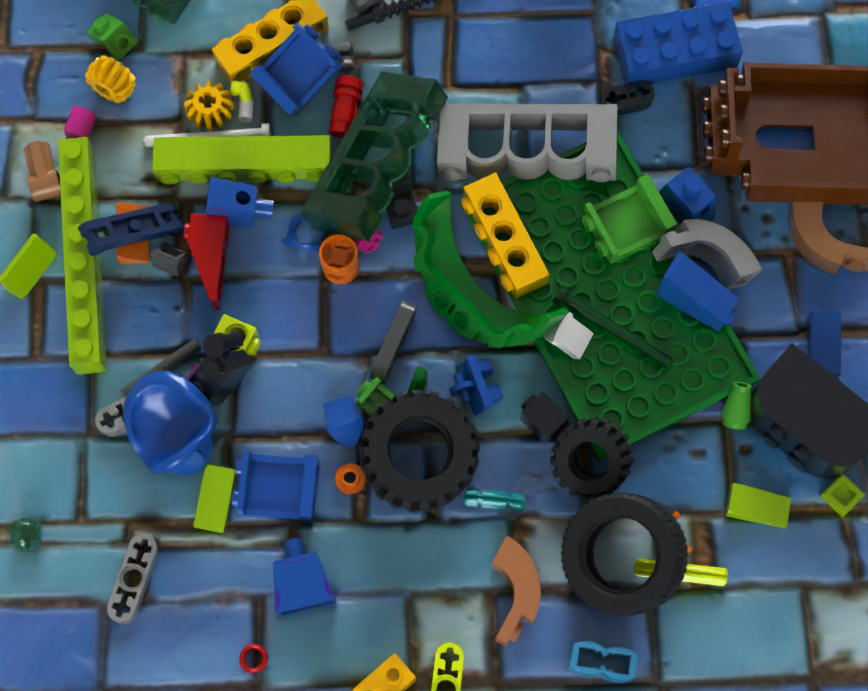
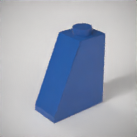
[656,251,739,332]

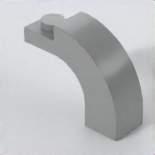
[652,219,762,290]

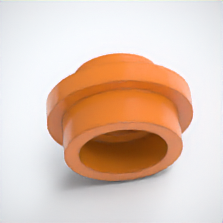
[335,463,366,494]

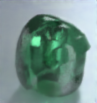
[10,519,42,551]

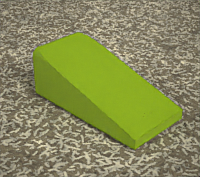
[193,464,238,534]
[725,483,791,529]

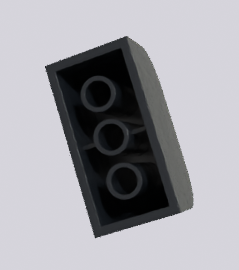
[751,343,868,479]

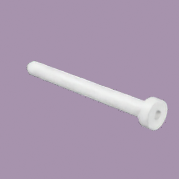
[143,123,271,147]

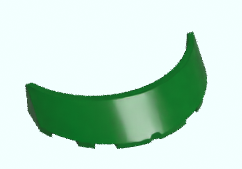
[412,190,569,348]

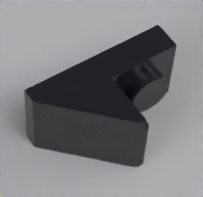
[376,168,418,230]

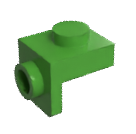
[86,13,137,60]
[355,377,394,416]

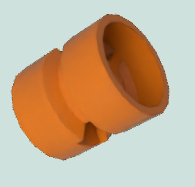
[319,234,360,284]

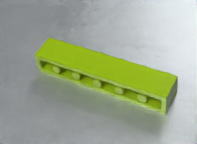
[152,135,332,184]

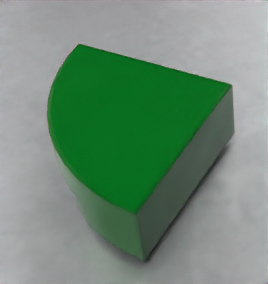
[407,366,428,394]

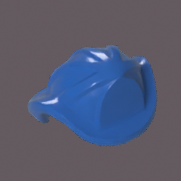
[123,371,216,475]

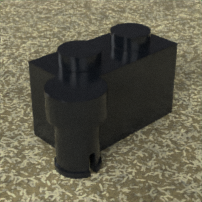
[188,330,255,406]

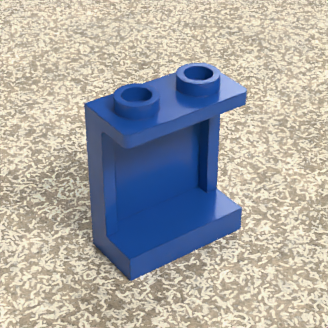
[249,23,344,116]
[232,450,320,522]

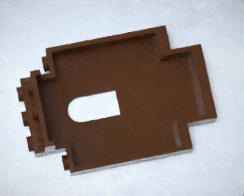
[702,62,868,205]

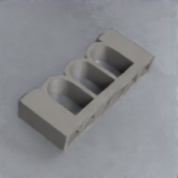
[437,104,617,182]

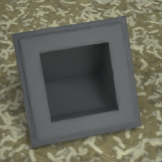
[151,242,190,278]

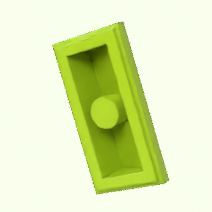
[0,233,57,300]

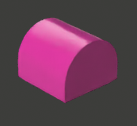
[64,105,97,139]

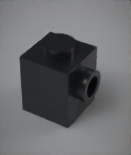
[520,392,569,445]

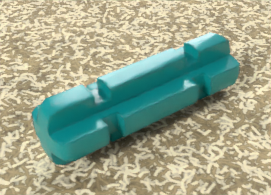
[464,488,525,512]

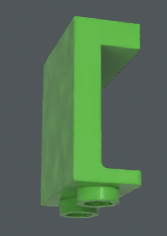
[581,174,677,264]

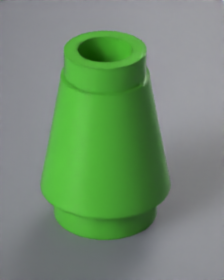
[721,382,752,430]

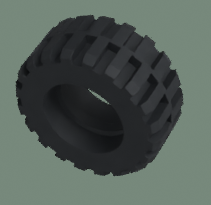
[359,390,480,513]

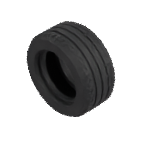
[561,493,688,616]

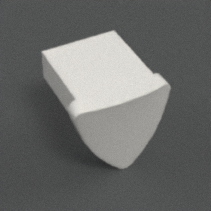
[543,312,594,359]

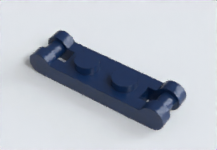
[78,202,185,256]

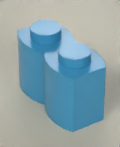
[567,641,638,683]

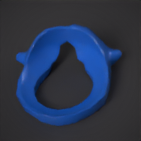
[281,213,326,252]

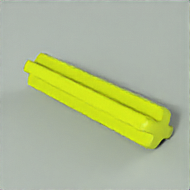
[634,558,728,586]

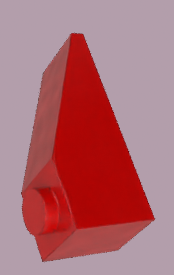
[184,213,230,310]

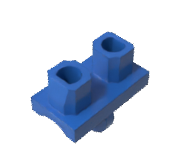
[449,354,503,417]

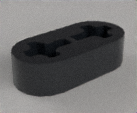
[600,81,655,116]

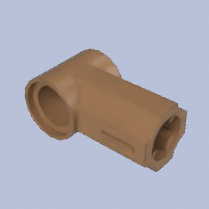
[23,141,61,202]

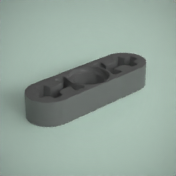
[370,300,418,384]

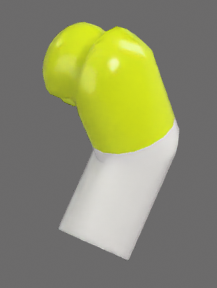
[230,79,254,123]

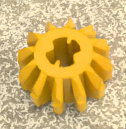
[85,55,136,104]
[184,80,234,131]

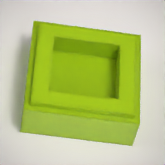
[820,474,866,518]

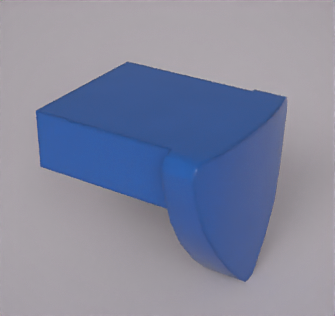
[323,395,364,448]

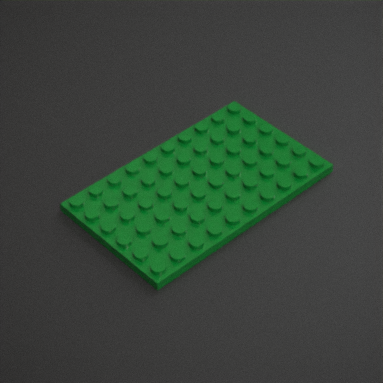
[460,130,761,462]

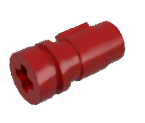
[328,75,364,139]

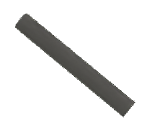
[120,338,202,397]

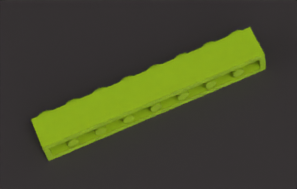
[58,137,107,375]

